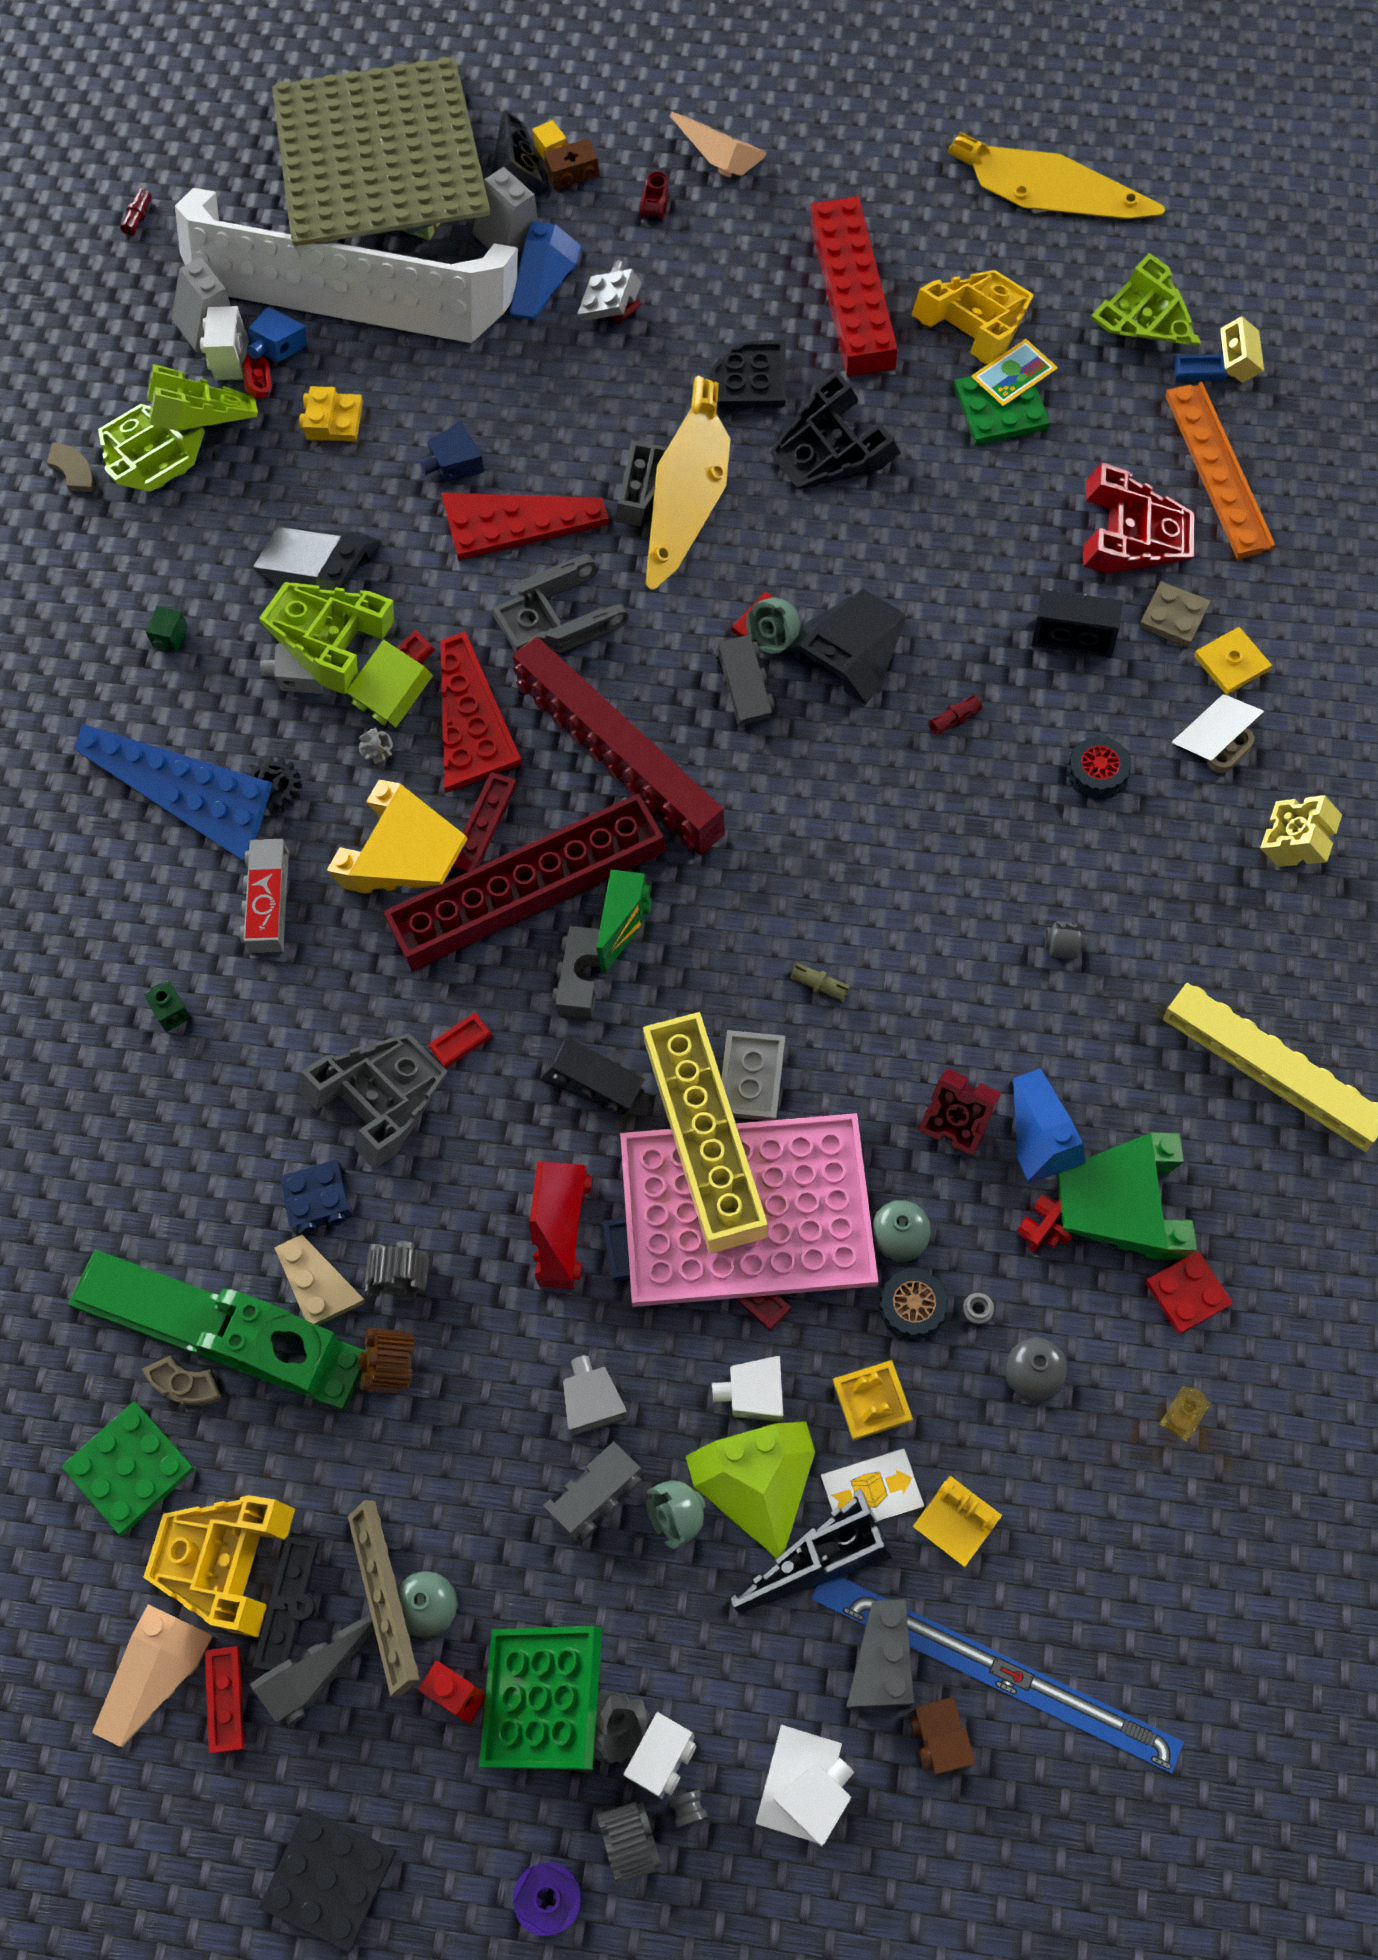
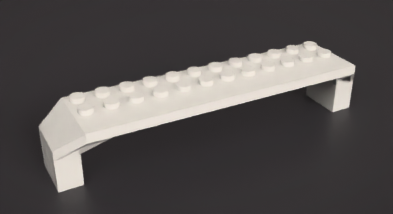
[175,188,518,343]

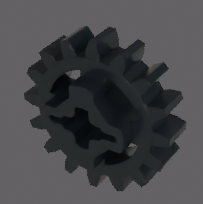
[243,756,303,814]

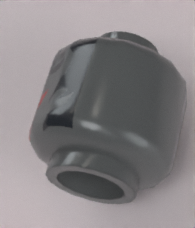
[1045,921,1088,960]

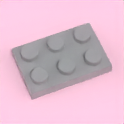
[721,1030,785,1121]

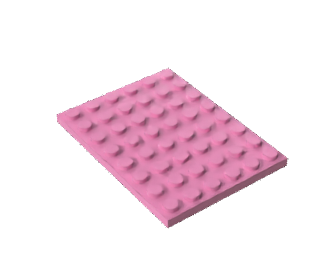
[620,1113,878,1307]

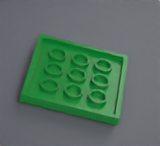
[479,1626,603,1770]

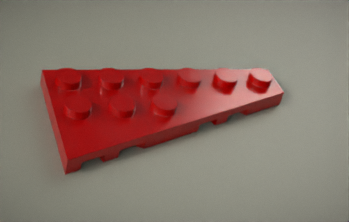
[440,632,522,793]

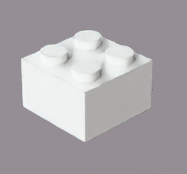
[200,306,249,380]
[623,1712,697,1799]

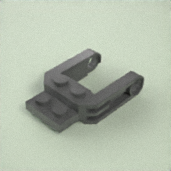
[492,554,629,654]

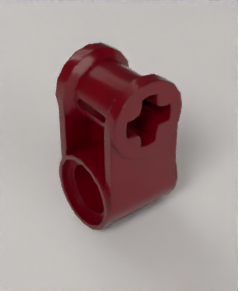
[639,171,669,220]

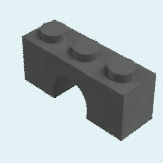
[552,926,600,1019]

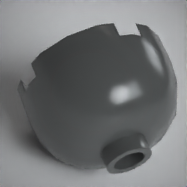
[1004,1337,1068,1402]

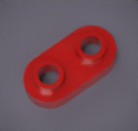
[242,354,272,399]

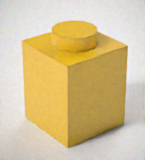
[532,120,567,161]

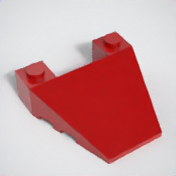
[1083,462,1194,574]
[530,1161,592,1289]

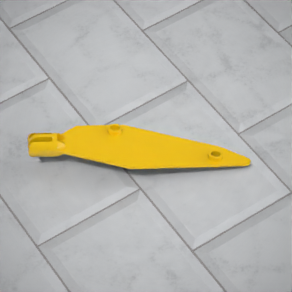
[947,132,1165,219]
[646,376,730,590]

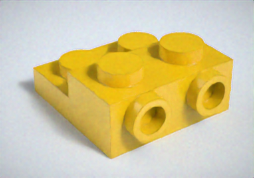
[299,386,363,442]

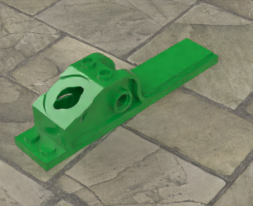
[68,1249,366,1411]

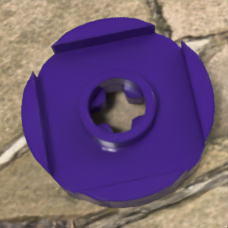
[513,1862,582,1936]

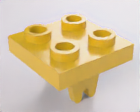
[832,1360,913,1441]

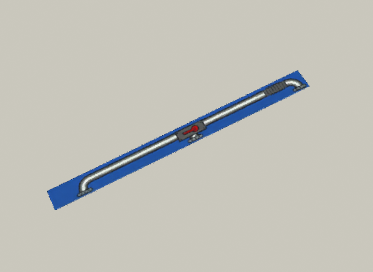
[811,1577,1184,1773]

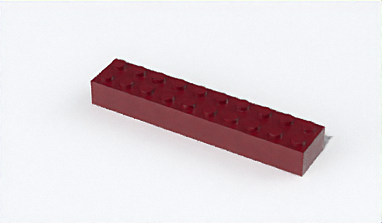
[512,636,725,856]
[383,793,665,971]

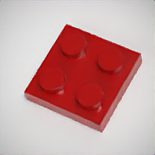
[1145,1251,1233,1335]

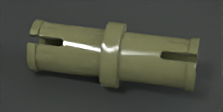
[791,962,851,1002]

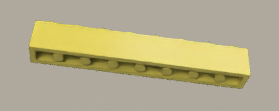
[1163,983,1378,1152]

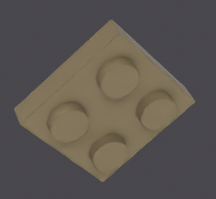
[1139,582,1211,647]

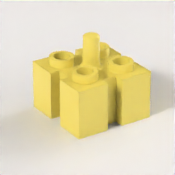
[1260,795,1342,867]

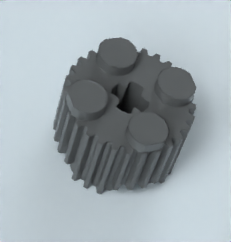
[365,1241,429,1301]
[597,1802,662,1885]

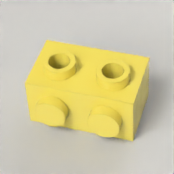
[1220,316,1264,383]

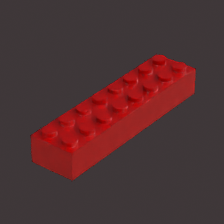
[810,196,898,377]

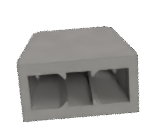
[260,643,323,694]
[563,1356,628,1436]

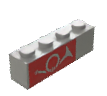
[240,839,289,953]

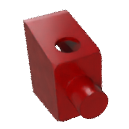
[418,1660,486,1724]

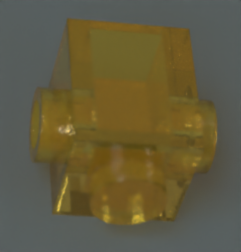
[1159,1386,1211,1441]

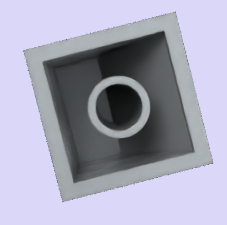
[472,167,538,252]
[172,257,231,353]

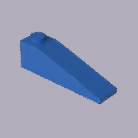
[510,221,582,320]
[1013,1068,1086,1184]

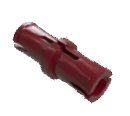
[120,189,152,236]
[928,695,983,736]

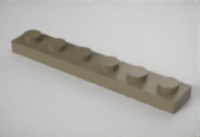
[348,1500,419,1696]

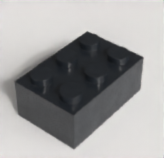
[1031,589,1123,658]

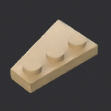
[274,1235,366,1325]

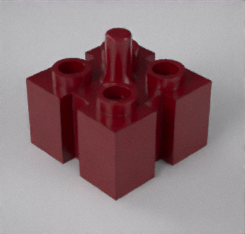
[918,1068,1002,1155]

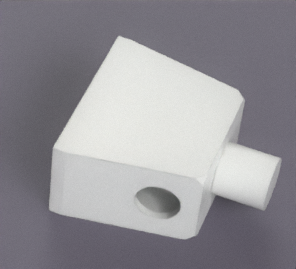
[712,1356,783,1422]
[774,1758,854,1847]

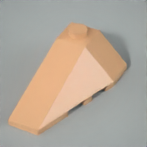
[670,111,767,177]
[92,1605,214,1747]

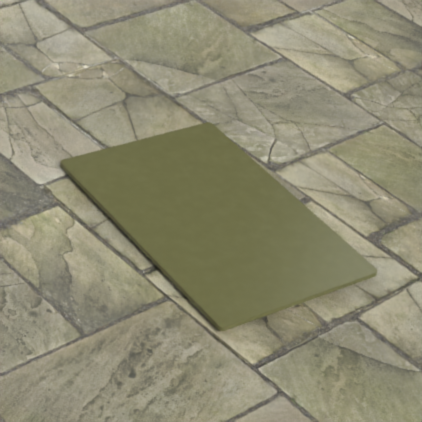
[272,57,490,246]

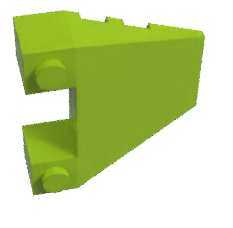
[147,364,258,432]
[259,582,394,695]

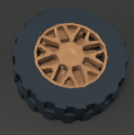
[879,1269,949,1341]

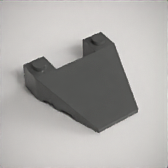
[298,1033,448,1170]

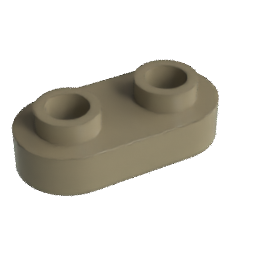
[1207,728,1254,773]

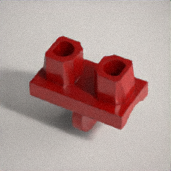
[1017,1194,1072,1253]

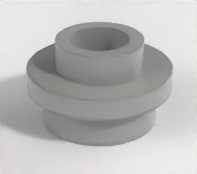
[963,1293,994,1324]

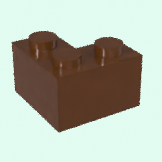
[909,1697,976,1778]

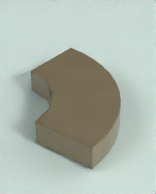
[47,442,94,492]
[142,1356,223,1405]

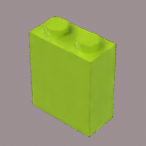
[346,639,433,728]

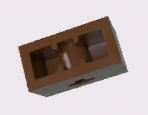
[544,138,600,190]

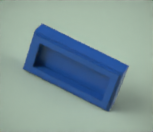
[1173,354,1228,381]

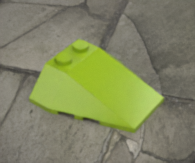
[98,404,205,492]

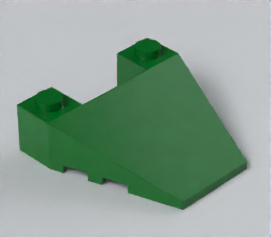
[1056,1133,1197,1261]

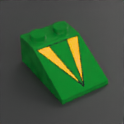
[596,870,652,972]

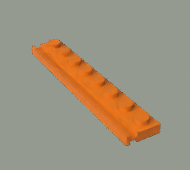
[1165,382,1275,560]

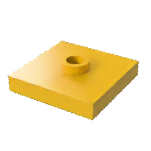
[1194,627,1272,695]

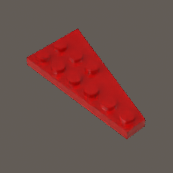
[441,493,609,561]

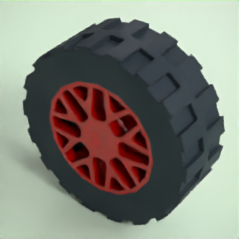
[1067,736,1131,800]

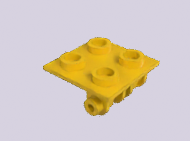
[912,1476,1002,1567]

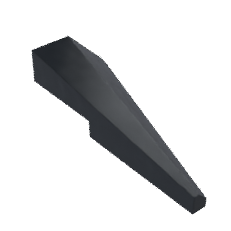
[731,1489,892,1613]

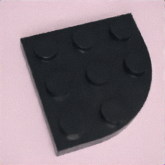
[710,340,786,408]

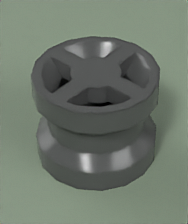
[668,1790,708,1828]

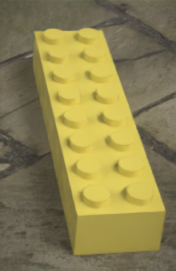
[643,1012,768,1254]

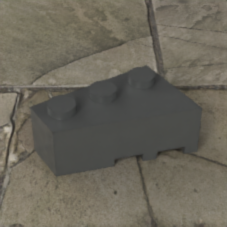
[715,634,775,726]
[543,1442,643,1543]
[846,1599,914,1709]

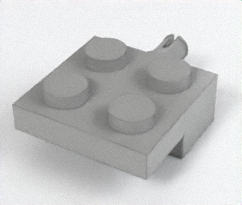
[577,260,641,321]

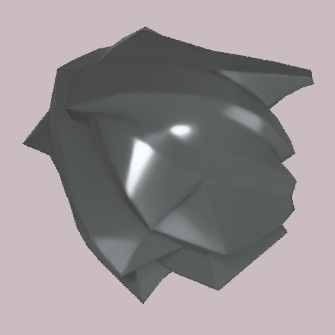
[593,1689,650,1764]

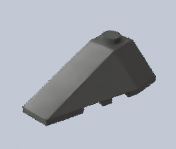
[250,1614,375,1726]

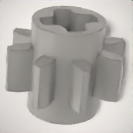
[359,728,392,764]

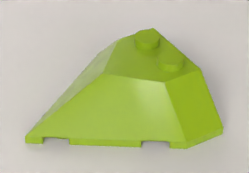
[1090,253,1201,346]
[686,1422,815,1559]

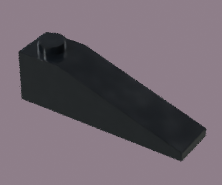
[492,109,549,193]

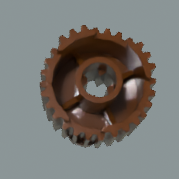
[358,1328,415,1394]

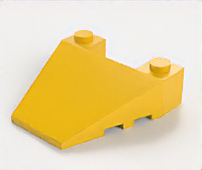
[911,270,1034,365]
[327,780,468,894]
[143,1495,295,1638]

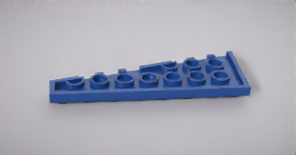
[74,724,273,860]

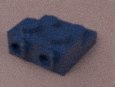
[279,1159,353,1234]

